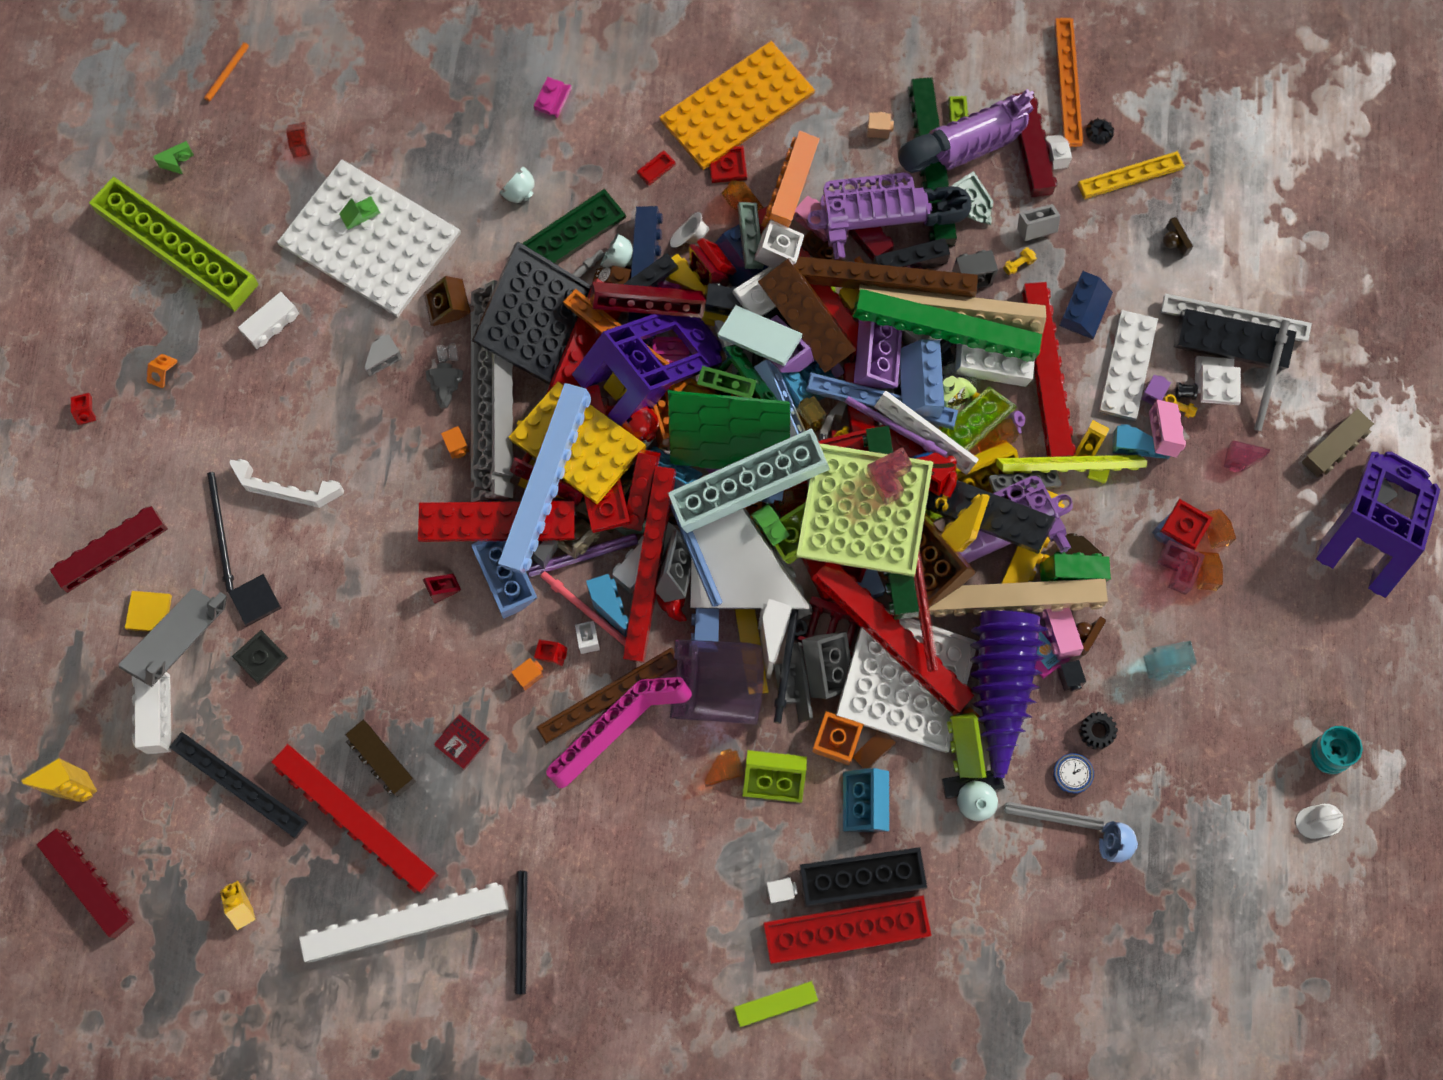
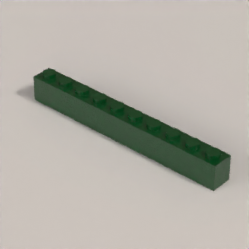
[907,77,957,247]
[862,426,919,620]

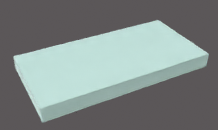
[718,305,802,366]

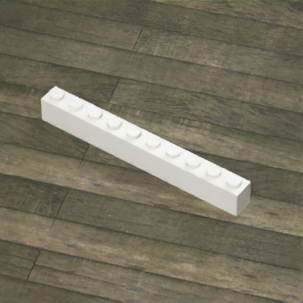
[300,883,508,963]

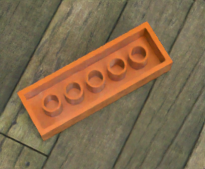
[761,131,820,233]

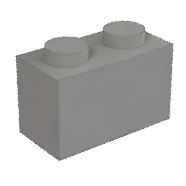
[1017,204,1061,241]

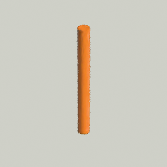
[204,42,249,102]

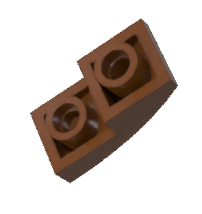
[801,230,835,260]
[853,731,897,769]

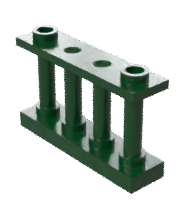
[714,345,777,400]

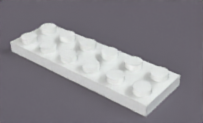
[1099,310,1158,421]

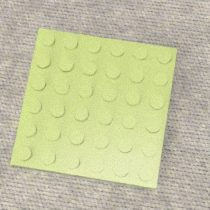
[797,443,933,577]

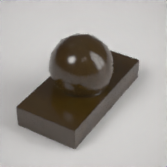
[1163,217,1193,257]

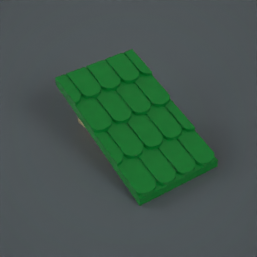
[668,390,790,469]

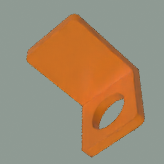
[147,354,177,388]

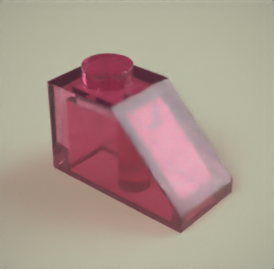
[1224,440,1270,472]

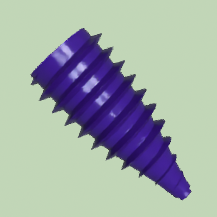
[970,610,1049,778]

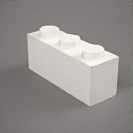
[238,292,299,349]

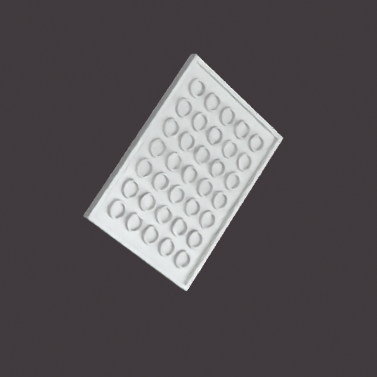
[278,159,461,317]

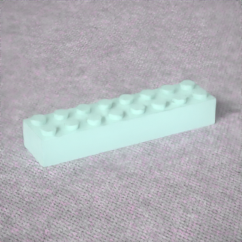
[668,428,830,533]

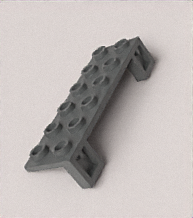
[119,588,227,687]

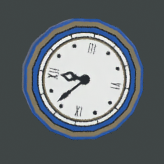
[1053,753,1094,794]

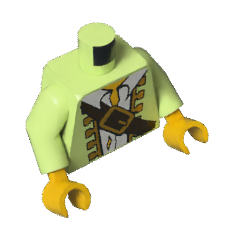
[939,375,987,435]

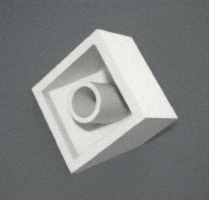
[754,220,804,267]

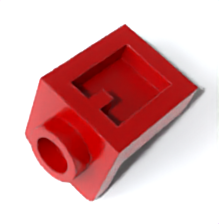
[71,393,96,425]
[534,639,568,666]

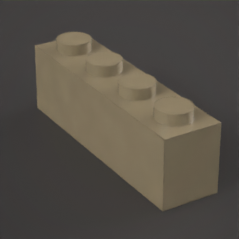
[1301,408,1374,478]

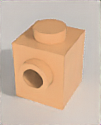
[867,112,894,139]

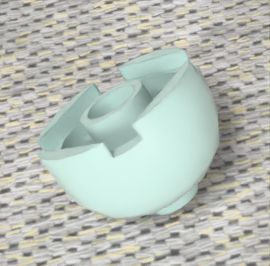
[500,166,535,203]
[601,234,633,268]
[957,780,998,821]

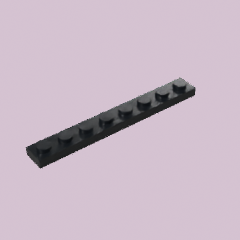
[169,731,309,839]

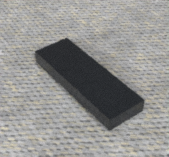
[942,770,1005,799]

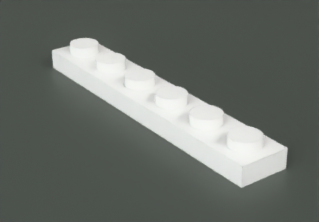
[874,391,979,475]

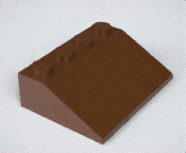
[918,516,976,608]

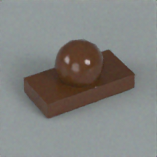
[1076,616,1106,656]

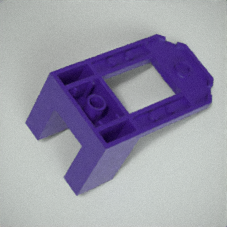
[572,314,722,426]
[1316,452,1441,598]

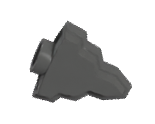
[426,363,464,408]

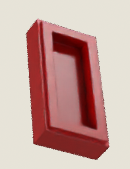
[637,150,676,186]

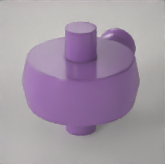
[1009,411,1025,434]

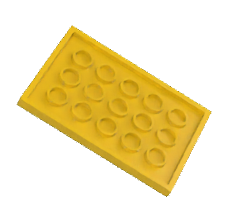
[509,382,646,504]

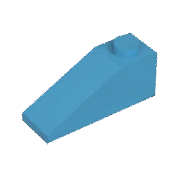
[1112,424,1170,459]

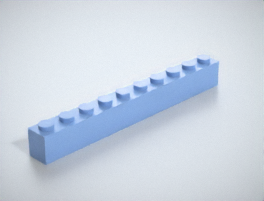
[498,383,591,575]

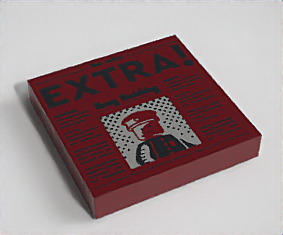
[434,714,490,770]

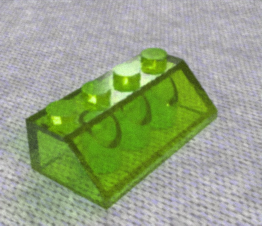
[940,386,1017,451]

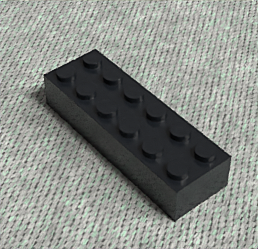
[1173,309,1297,370]
[799,847,927,908]

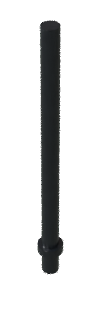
[207,472,234,592]

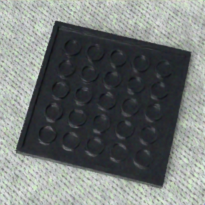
[471,242,592,385]

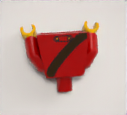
[916,453,958,512]

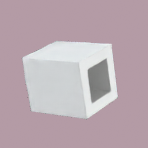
[766,878,797,905]

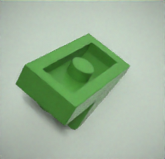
[153,141,194,174]
[339,196,381,230]

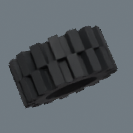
[1079,712,1118,749]

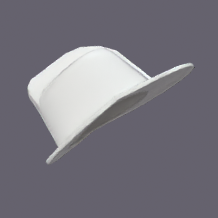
[670,212,709,247]
[1296,804,1344,839]

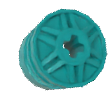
[1310,726,1363,774]

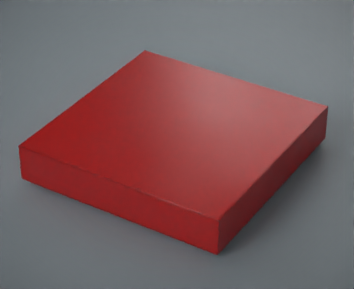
[710,146,747,183]
[697,238,736,275]
[1160,498,1213,551]

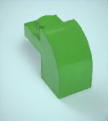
[750,504,790,546]

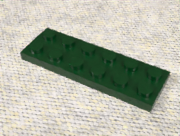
[521,188,626,265]

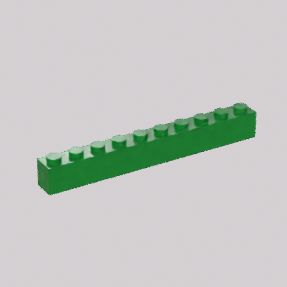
[853,289,1042,362]

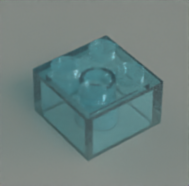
[1143,641,1197,681]

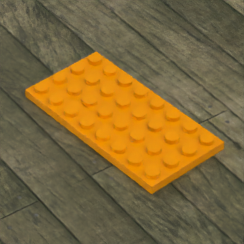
[660,41,815,170]

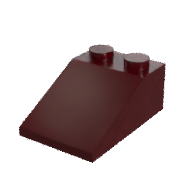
[689,244,730,287]

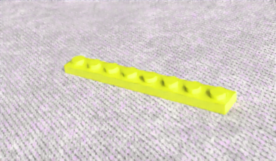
[996,455,1147,474]

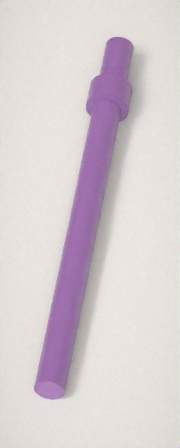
[845,396,948,457]

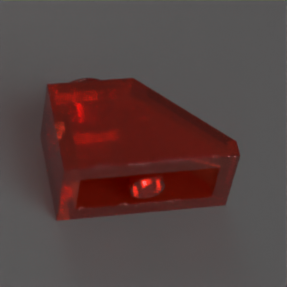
[286,122,311,158]

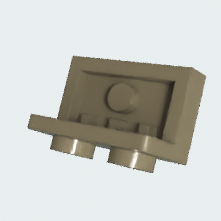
[557,519,601,559]

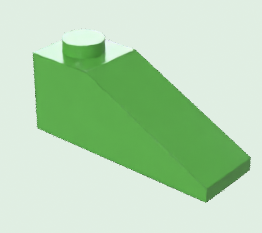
[697,366,757,398]

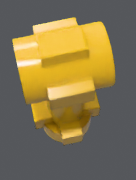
[1003,247,1037,275]
[1162,394,1197,418]

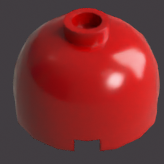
[621,406,659,442]

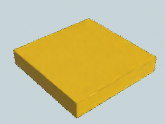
[125,591,172,632]

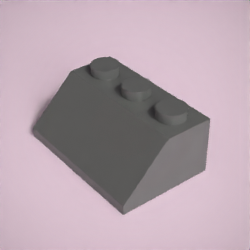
[656,529,692,602]
[802,632,851,699]

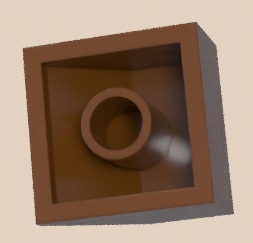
[423,276,470,326]

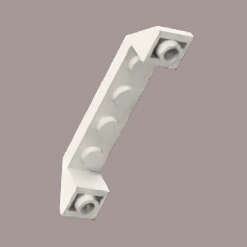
[230,459,344,508]

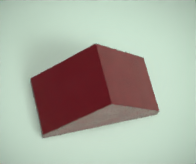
[423,573,461,604]

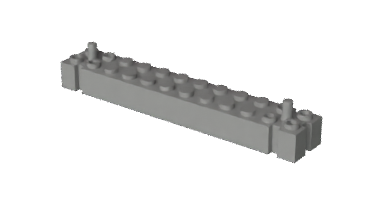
[471,280,515,502]

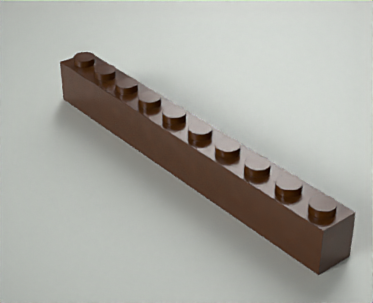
[795,257,978,298]

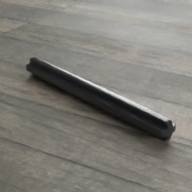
[515,870,528,995]

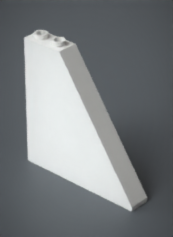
[690,508,809,609]

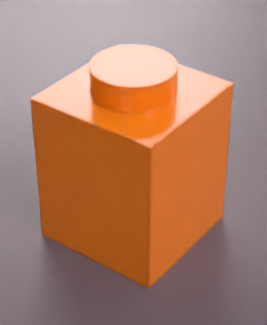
[441,426,469,459]
[511,658,544,691]

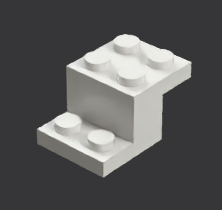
[1195,356,1241,405]

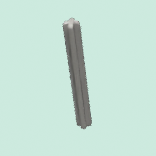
[1004,802,1104,830]

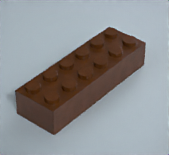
[758,258,857,373]

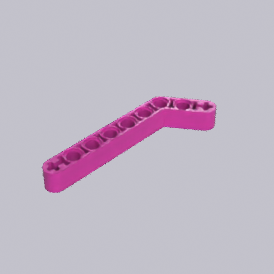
[546,677,692,788]

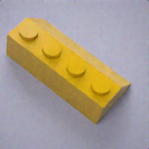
[956,441,1022,493]
[21,758,97,802]

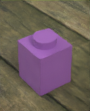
[1141,374,1171,405]

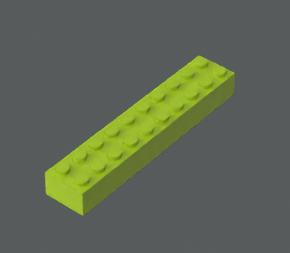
[89,176,259,312]

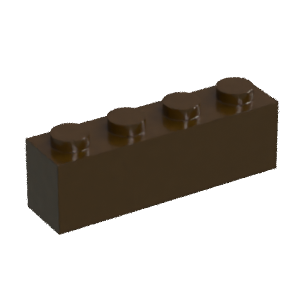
[345,719,416,797]

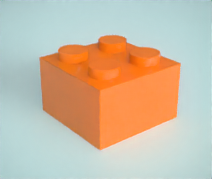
[812,711,864,765]

